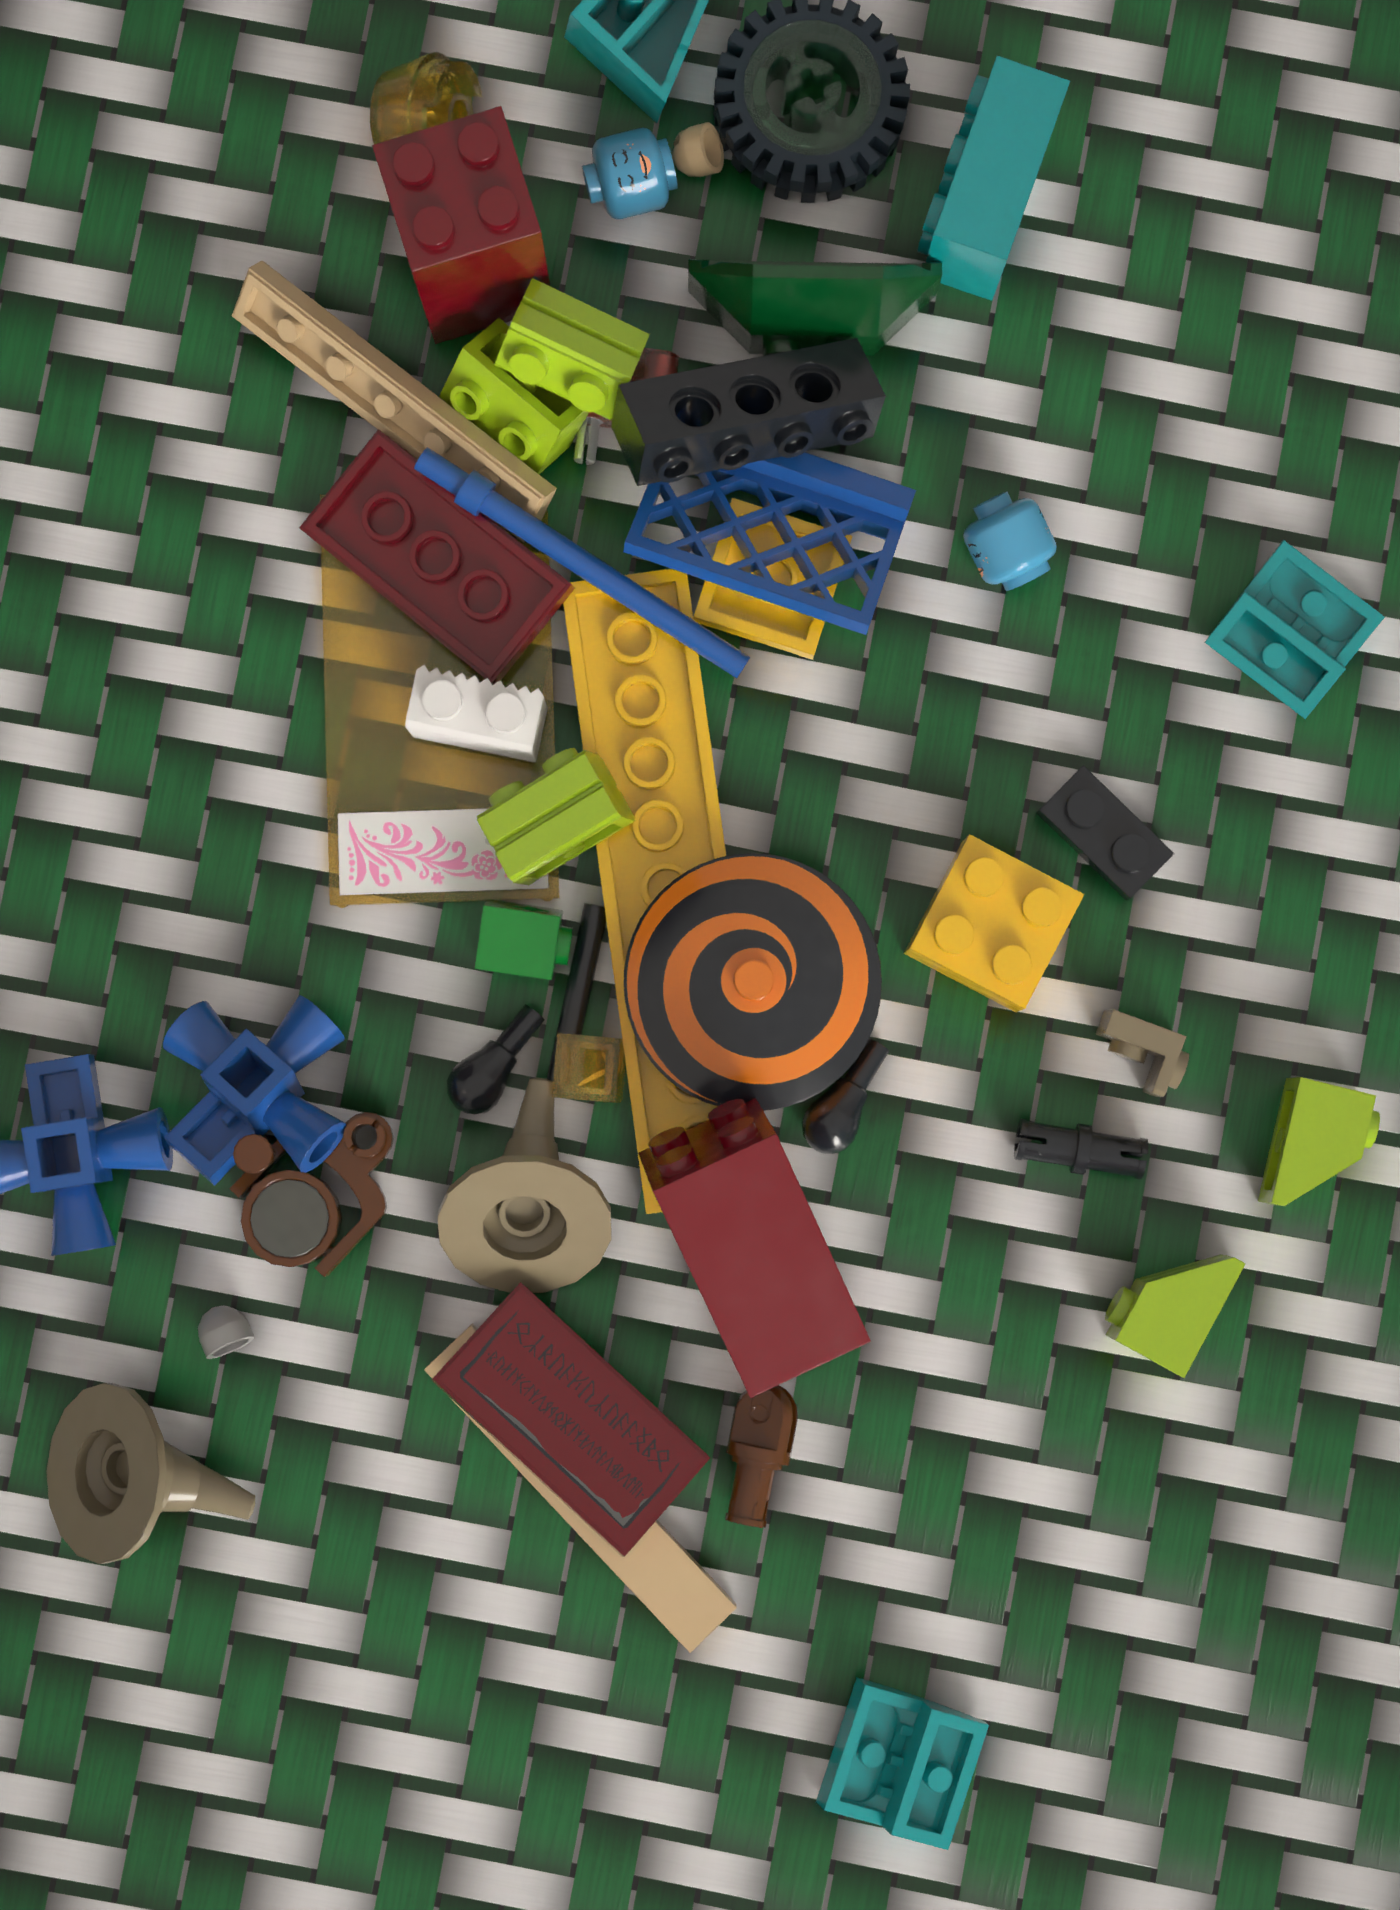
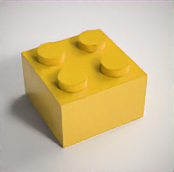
[904,834,1085,1012]

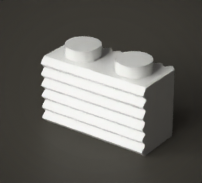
[405,665,548,762]

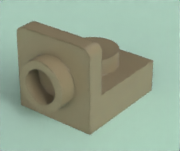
[1096,1009,1189,1097]

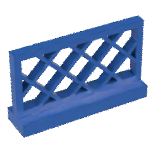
[623,452,916,635]

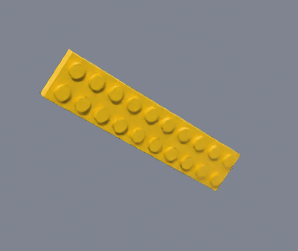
[563,569,726,1214]

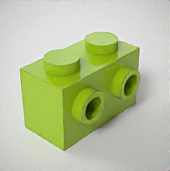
[439,318,589,474]

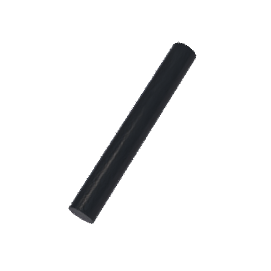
[546,903,606,1095]

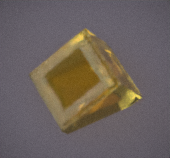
[552,1033,625,1103]

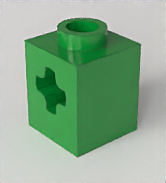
[475,899,573,980]

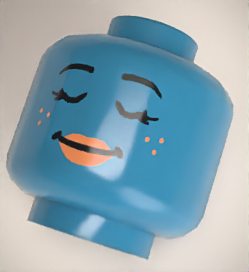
[582,128,678,219]
[963,491,1057,591]

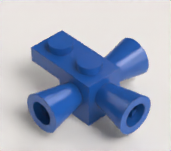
[163,995,346,1186]
[0,1054,173,1256]

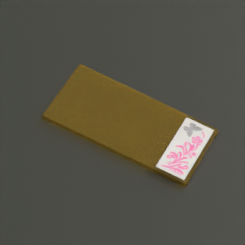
[320,495,560,908]

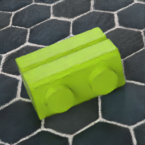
[494,278,650,420]
[477,748,635,886]

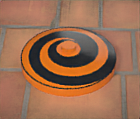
[624,853,882,1111]

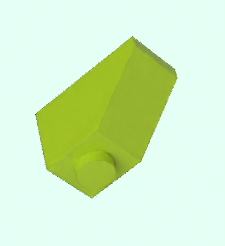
[1258,1077,1380,1206]
[1105,1254,1246,1378]

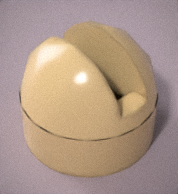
[672,122,724,177]

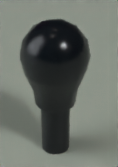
[447,1004,545,1115]
[802,1038,889,1154]

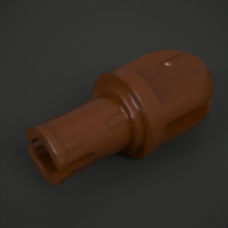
[725,1385,798,1528]

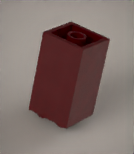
[372,106,550,344]
[638,1098,871,1398]

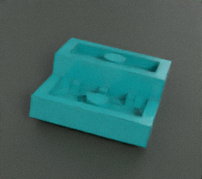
[1205,540,1385,719]
[816,1677,989,1850]

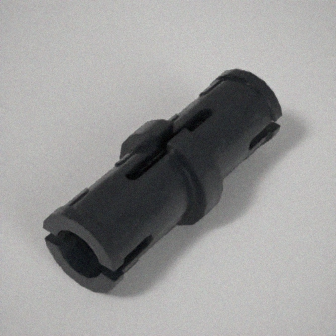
[1014,1119,1148,1179]

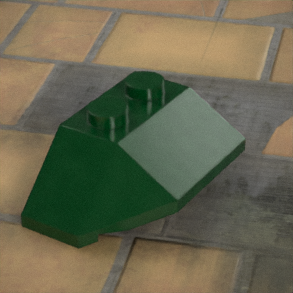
[688,259,942,356]

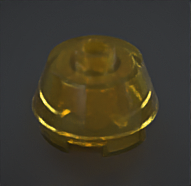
[370,52,482,144]

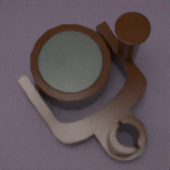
[229,1112,394,1277]

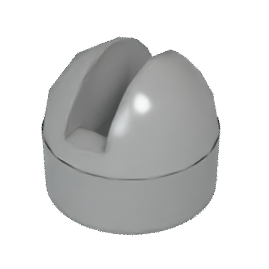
[198,1306,255,1359]

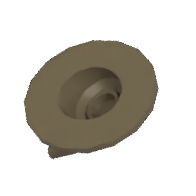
[437,1078,612,1293]
[46,1383,255,1564]

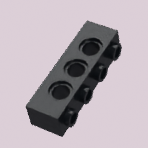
[611,338,886,486]

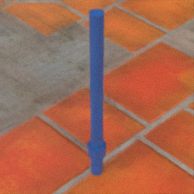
[414,447,750,679]

